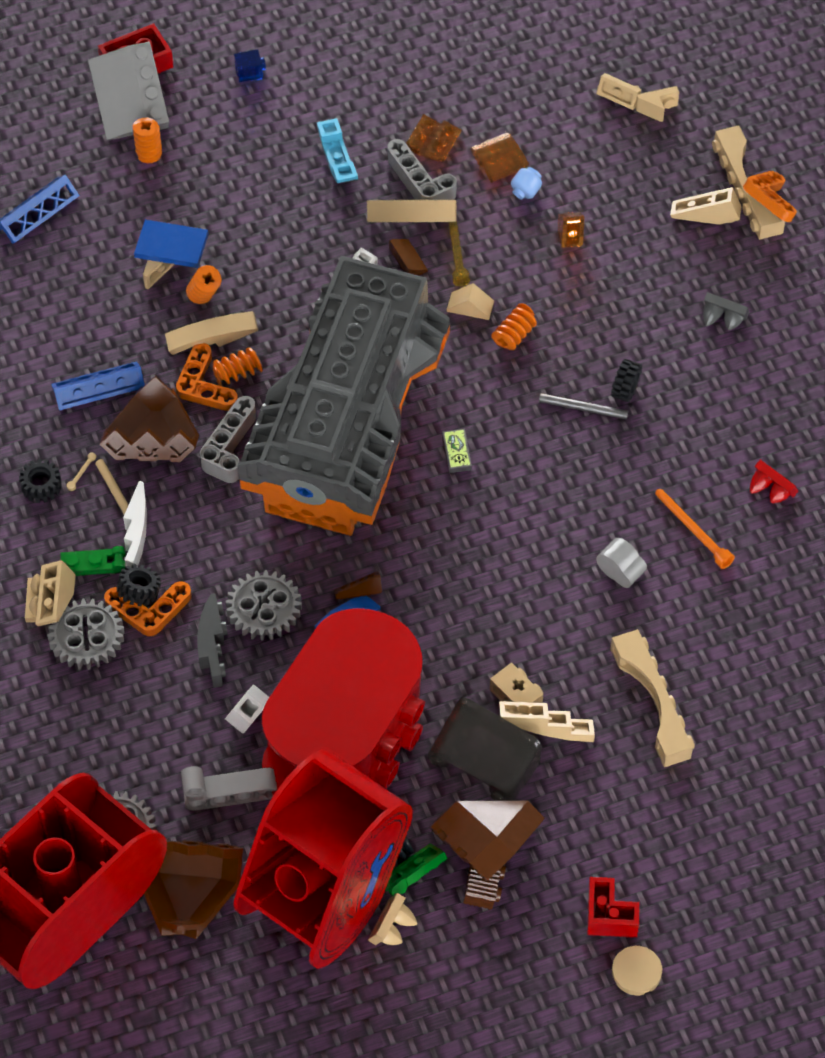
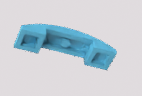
[317,118,358,183]

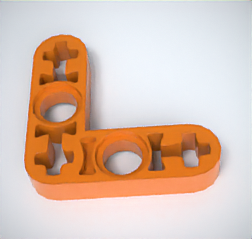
[743,171,797,222]
[176,343,238,411]
[104,581,192,636]

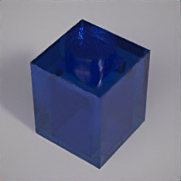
[234,49,266,83]

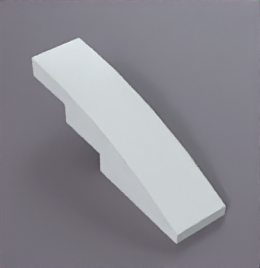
[123,481,147,568]

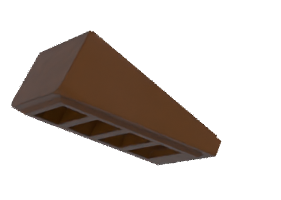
[334,571,382,600]

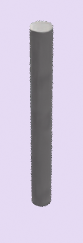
[539,393,628,419]

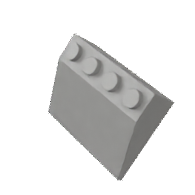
[88,41,169,141]

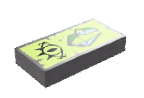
[443,429,472,473]

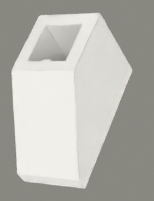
[225,684,269,734]

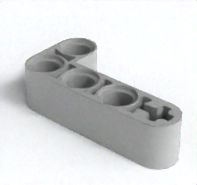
[388,139,457,200]
[200,396,256,483]
[181,766,278,811]

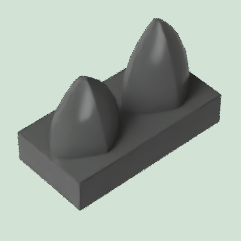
[703,292,749,330]

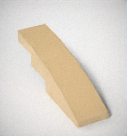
[367,199,457,222]
[165,311,258,355]
[499,701,595,742]

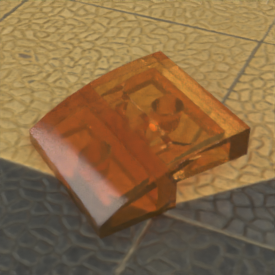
[406,114,462,162]
[471,132,529,183]

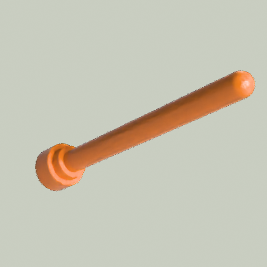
[655,489,735,569]

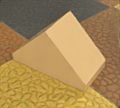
[447,283,494,320]

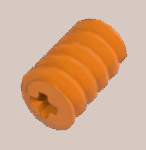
[133,118,162,163]
[186,265,222,304]
[491,303,537,350]
[213,347,263,386]

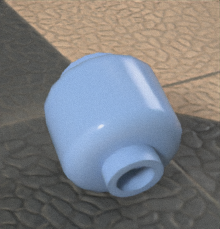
[511,167,542,199]

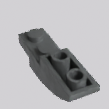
[197,593,228,688]

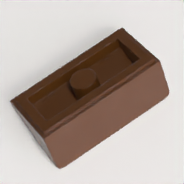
[389,239,428,276]

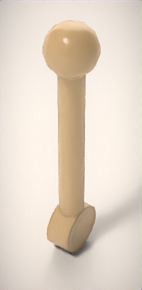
[67,452,96,491]

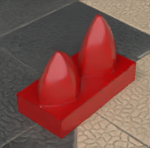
[750,459,799,503]

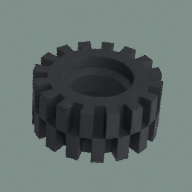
[611,359,643,402]
[19,459,62,503]
[116,564,161,606]

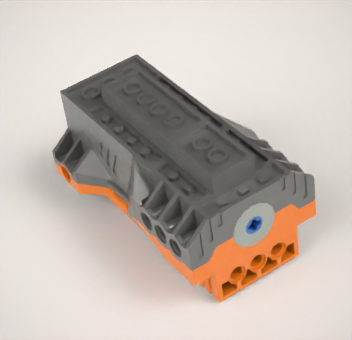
[237,256,450,536]

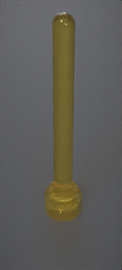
[448,221,470,287]

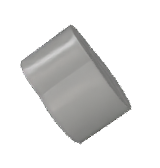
[596,538,647,588]

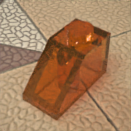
[558,212,585,248]

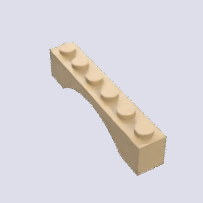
[712,125,785,240]
[611,629,695,767]

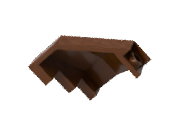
[99,375,199,462]
[429,801,545,881]
[144,838,243,939]

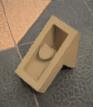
[636,86,679,122]

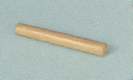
[95,459,129,515]

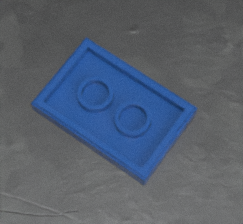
[134,219,208,268]

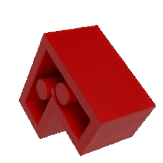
[587,877,639,938]

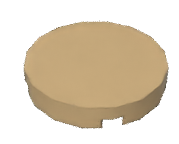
[612,946,662,996]

